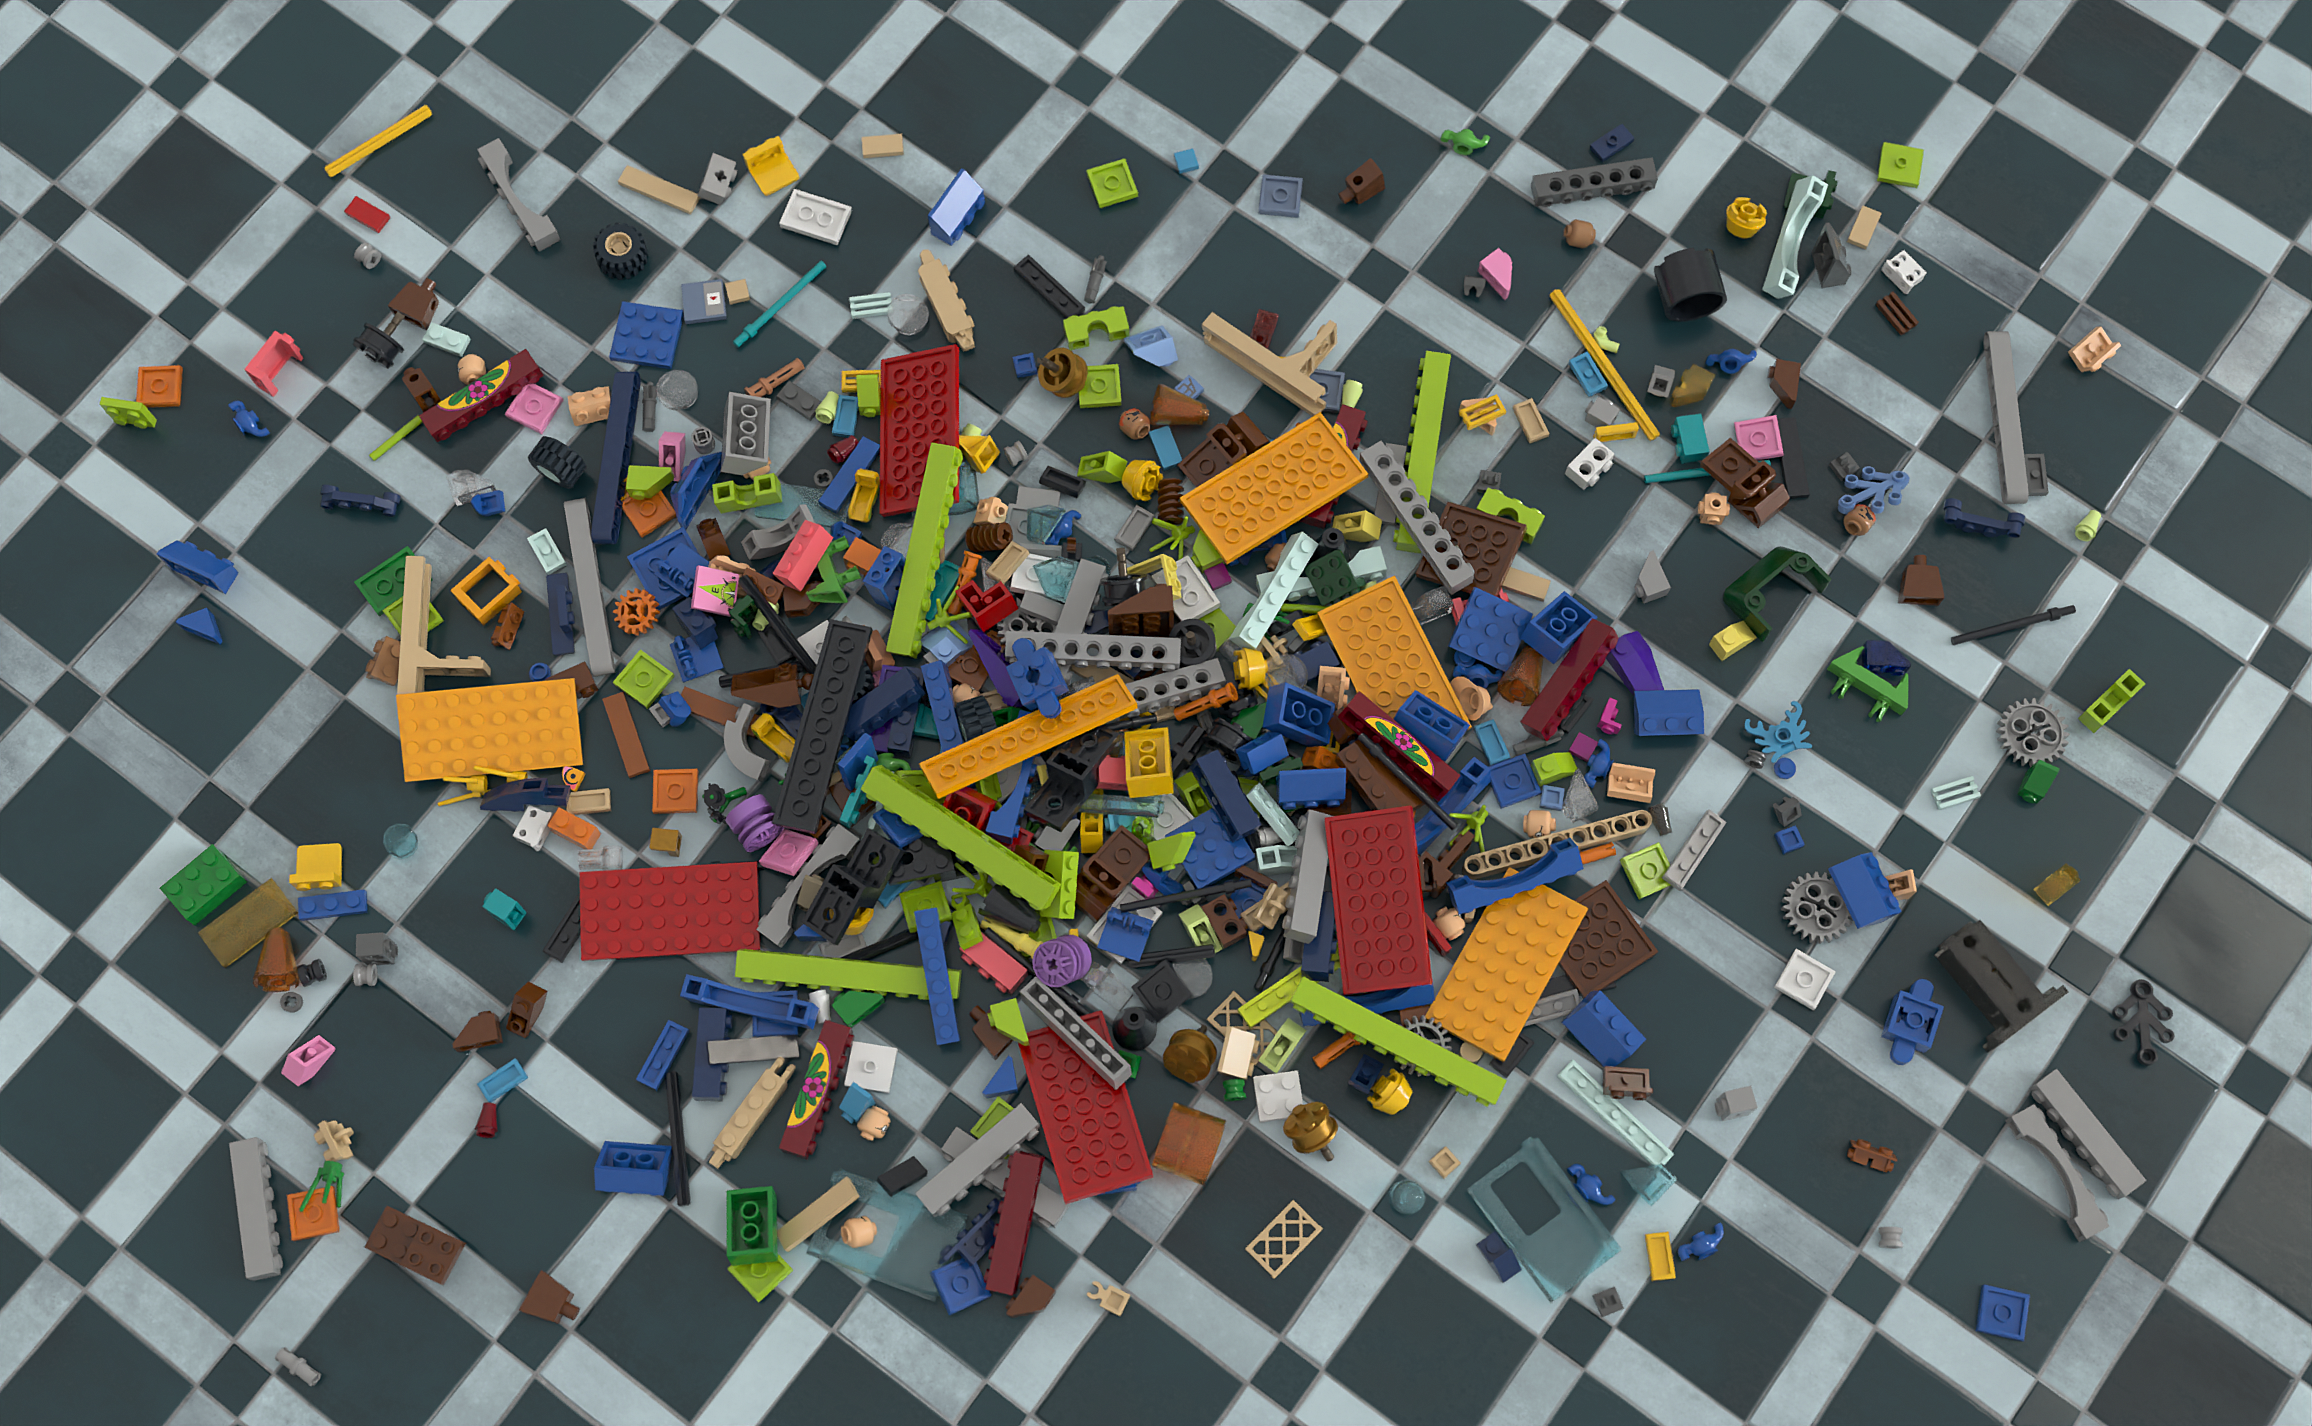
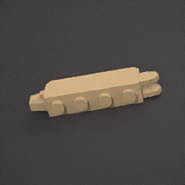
[918,249,975,352]
[709,1056,796,1169]

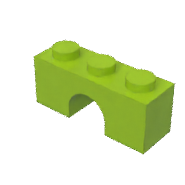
[1063,306,1129,350]
[712,473,783,514]
[1476,488,1545,544]
[2078,669,2145,733]
[1039,850,1079,919]

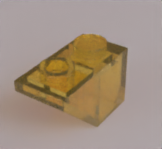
[1671,364,1715,407]
[2034,863,2081,906]

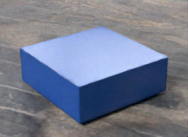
[1012,352,1038,378]
[1774,825,1805,855]

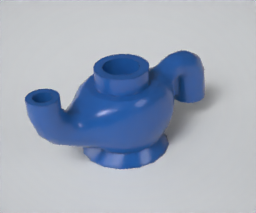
[1706,349,1757,374]
[228,400,270,437]
[1044,510,1081,545]
[1453,664,1503,689]
[1583,739,1614,789]
[1567,1163,1615,1205]
[1678,1223,1724,1261]

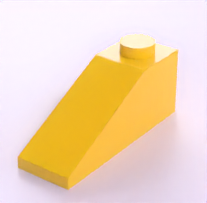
[1080,789,1104,853]

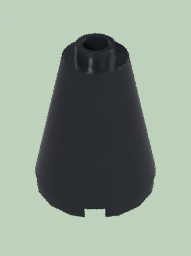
[1310,528,1351,563]
[978,884,1042,935]
[1112,1006,1157,1051]

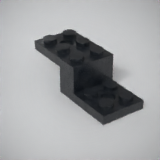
[1024,725,1120,832]
[802,828,905,945]
[889,828,987,886]

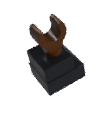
[1062,537,1082,564]

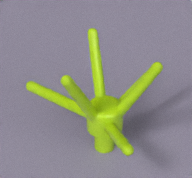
[1149,516,1195,560]
[927,586,971,644]
[1448,805,1488,853]
[951,862,992,899]

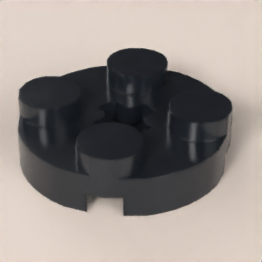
[1217,687,1259,718]

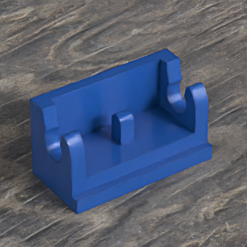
[1236,731,1289,774]

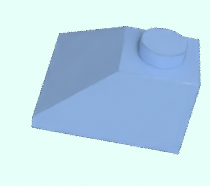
[1124,325,1178,367]
[921,615,974,666]

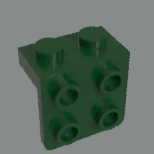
[1783,170,1838,219]
[1305,550,1367,606]
[1257,757,1305,814]

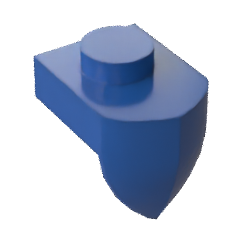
[471,490,505,516]
[830,521,863,550]
[658,691,691,727]

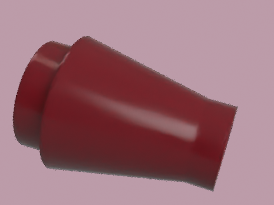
[827,435,859,464]
[475,1103,498,1138]

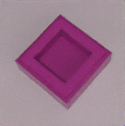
[1204,562,1232,591]
[1568,732,1598,762]

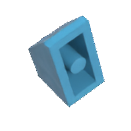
[839,1082,876,1124]

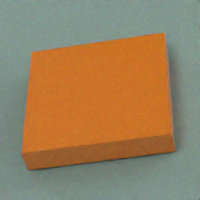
[136,365,183,408]
[622,490,677,538]
[652,769,698,814]
[287,1186,340,1241]

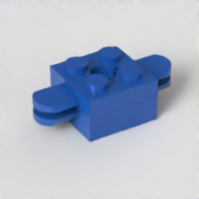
[1006,638,1069,719]
[1881,979,1944,1065]

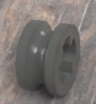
[814,469,833,491]
[1744,750,1766,769]
[280,992,303,1013]

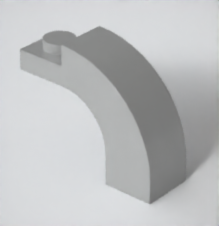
[741,504,814,560]
[724,703,771,781]

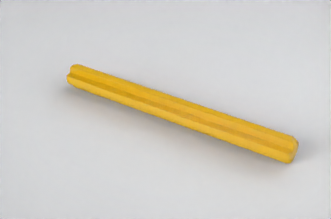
[325,105,432,177]

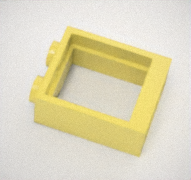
[1127,554,1182,601]

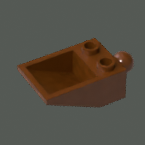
[731,663,814,708]

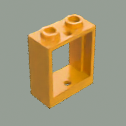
[450,557,522,626]

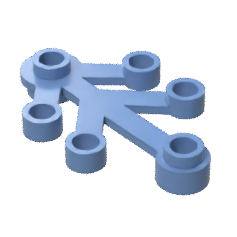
[1838,466,1910,514]

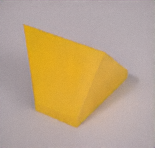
[959,435,1000,474]

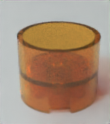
[1152,1102,1227,1186]

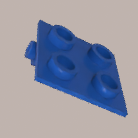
[654,542,709,598]
[669,636,724,683]
[1097,907,1154,962]

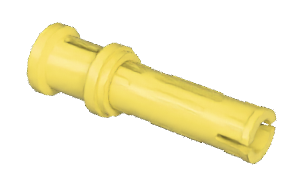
[980,917,1044,959]

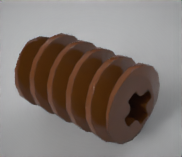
[1158,478,1184,525]
[965,522,1013,553]

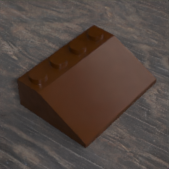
[1108,584,1174,638]
[1335,740,1434,812]

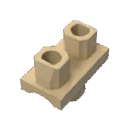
[1253,635,1288,673]
[1252,883,1290,929]
[313,1121,354,1162]

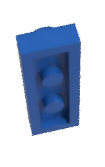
[298,889,368,921]
[636,1020,689,1091]

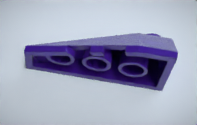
[968,629,1023,707]
[1606,631,1664,696]

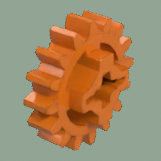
[613,588,660,636]

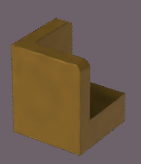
[649,828,682,857]

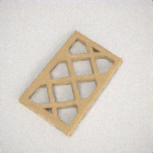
[1207,991,1277,1066]
[1245,1200,1323,1279]

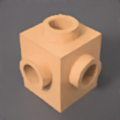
[1698,493,1730,525]
[973,497,1008,526]

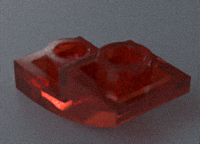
[1250,309,1279,349]

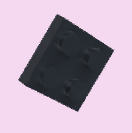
[1131,960,1193,1023]

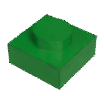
[1118,1050,1142,1078]

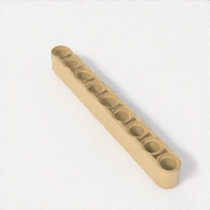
[1462,810,1652,880]

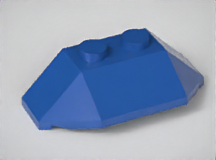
[670,452,722,530]

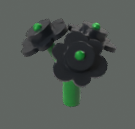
[702,783,747,824]

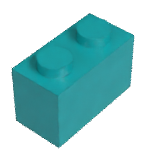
[1671,414,1710,464]
[482,888,527,931]

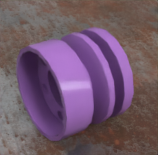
[725,794,784,852]
[1033,935,1092,987]

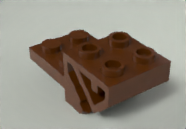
[1178,412,1270,487]
[1700,438,1790,529]
[1075,825,1151,923]
[1418,831,1475,898]
[364,1206,466,1286]

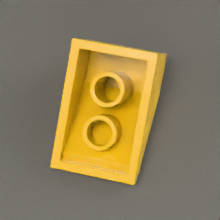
[1124,727,1174,798]

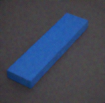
[818,436,880,514]

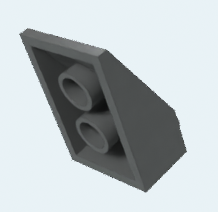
[1811,223,1851,288]

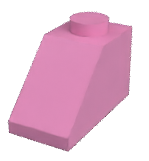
[1478,248,1512,300]
[659,431,685,481]
[281,1035,336,1086]

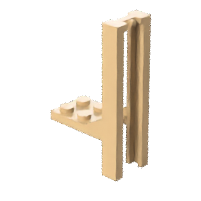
[1202,312,1337,416]
[397,556,491,694]

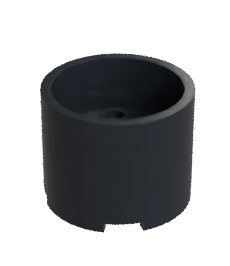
[1654,247,1727,322]

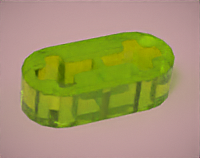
[1132,814,1154,845]

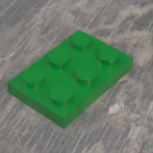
[354,546,433,616]

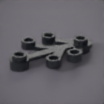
[2112,979,2175,1066]

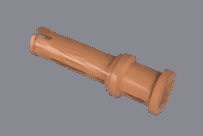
[744,358,805,397]

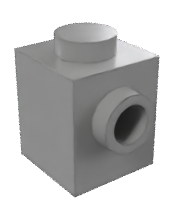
[1647,365,1675,398]
[1585,396,1620,427]

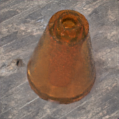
[1150,384,1209,425]
[1497,646,1544,706]
[253,928,300,992]

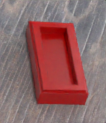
[344,196,391,233]
[1425,912,1452,957]

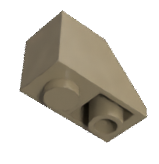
[797,874,825,912]

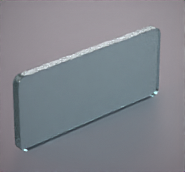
[754,483,851,527]

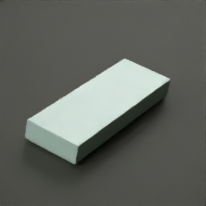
[1246,783,1300,846]

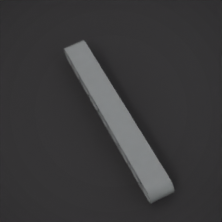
[1984,331,2029,504]
[564,498,615,677]

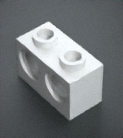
[1565,438,1614,490]

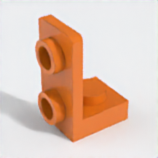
[1301,746,1348,783]

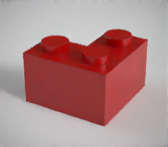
[955,580,1019,632]

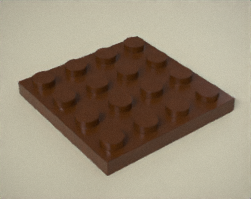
[1415,502,1527,597]
[1558,880,1658,999]

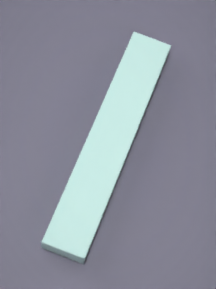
[1557,1060,1674,1171]

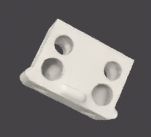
[1882,250,1926,294]
[512,805,553,851]

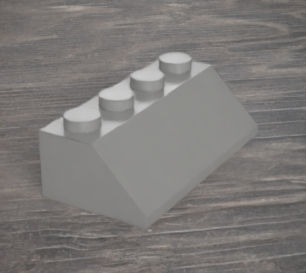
[721,392,771,475]

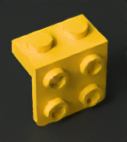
[743,136,799,196]
[289,843,342,891]

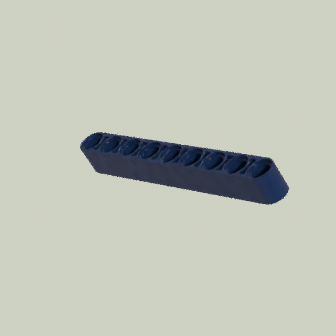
[591,371,641,544]

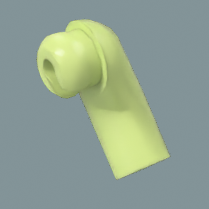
[1594,326,1619,353]

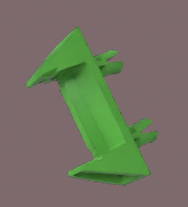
[806,535,861,603]
[1827,646,1908,722]

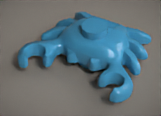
[1744,701,1812,763]

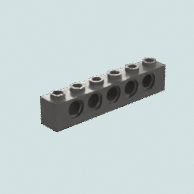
[1531,157,1658,207]

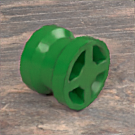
[1222,1079,1246,1101]

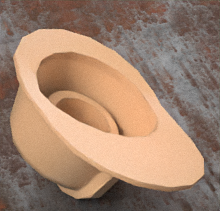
[1450,677,1493,720]

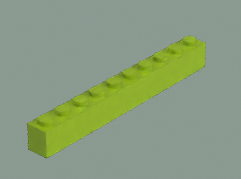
[1393,351,1451,554]
[886,443,963,659]
[860,765,1062,910]
[735,949,962,1000]
[1290,977,1507,1107]

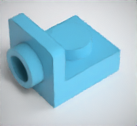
[1104,810,1137,835]

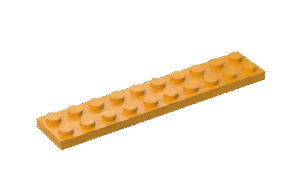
[919,674,1138,799]

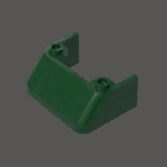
[1723,546,1832,642]

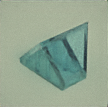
[1027,504,1066,545]
[1032,556,1079,603]
[1620,1163,1677,1207]

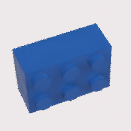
[1521,591,1598,664]
[1262,682,1335,747]

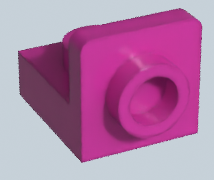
[1597,698,1622,735]
[1131,874,1159,899]

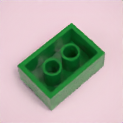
[160,844,247,926]
[726,1186,778,1266]

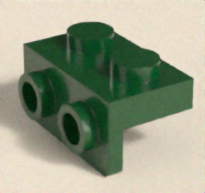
[729,595,757,640]

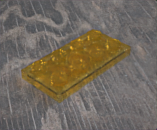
[198,878,298,968]

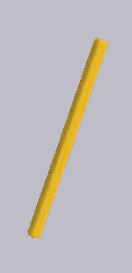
[1550,289,1660,441]

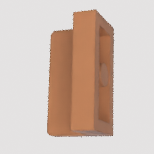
[863,625,895,673]

